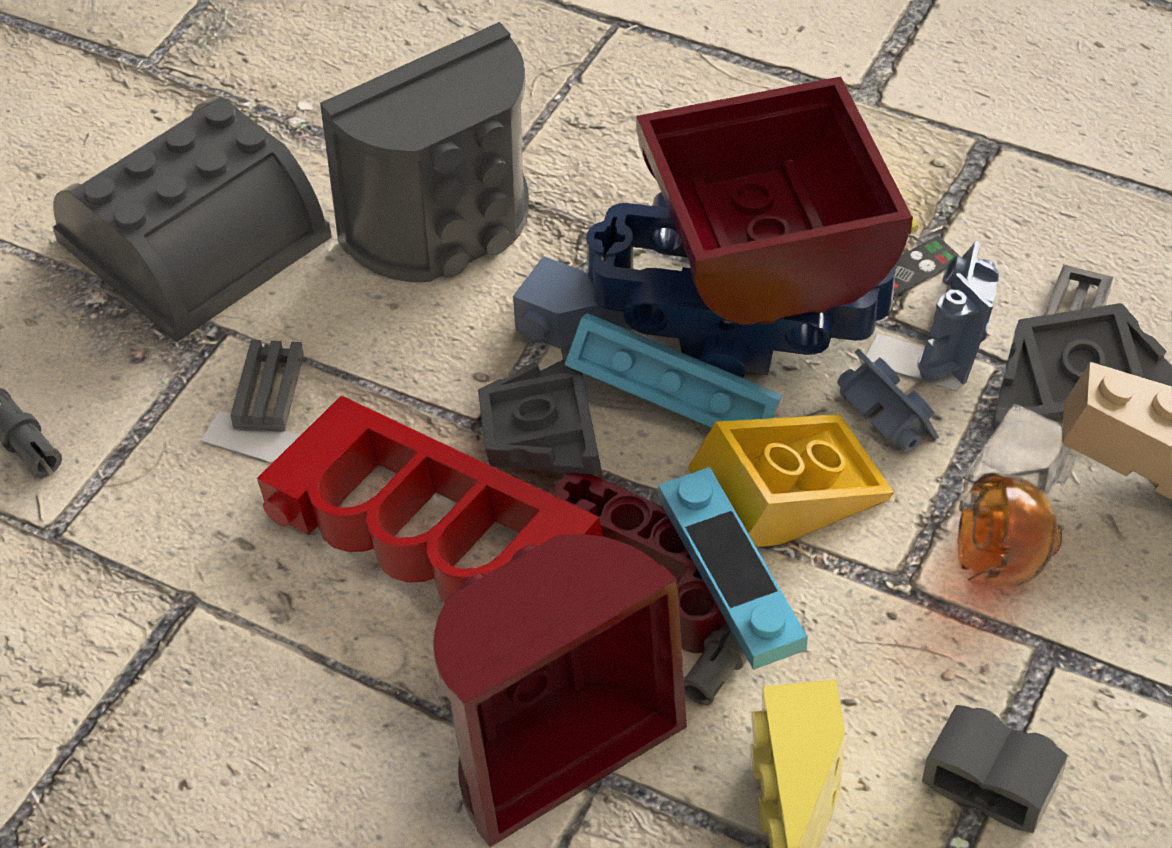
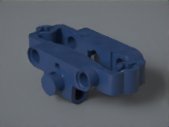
[586,192,896,378]

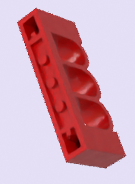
[256,395,603,603]

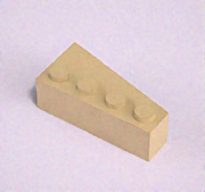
[1061,362,1172,500]

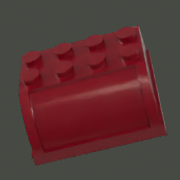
[636,76,913,325]
[433,534,687,847]

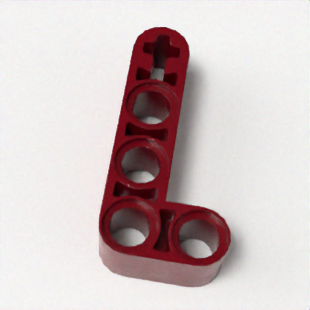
[554,473,726,653]

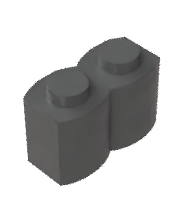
[922,705,1068,833]

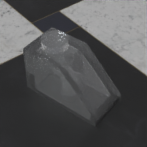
[959,404,1076,515]

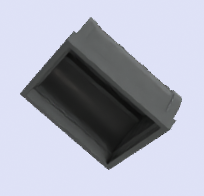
[320,22,529,282]
[52,96,332,342]

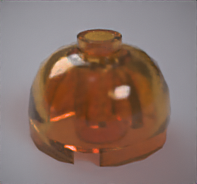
[957,472,1062,587]

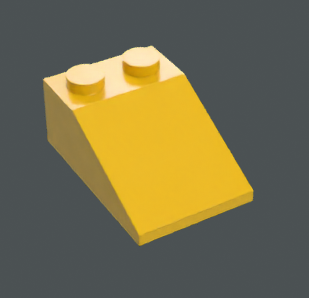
[687,414,894,547]

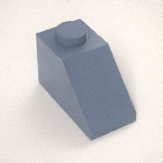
[513,256,632,349]

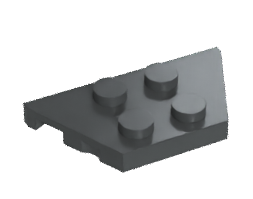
[992,303,1172,431]
[478,344,602,475]

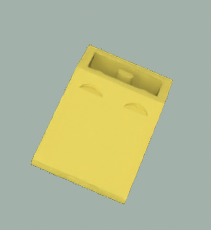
[750,680,845,848]

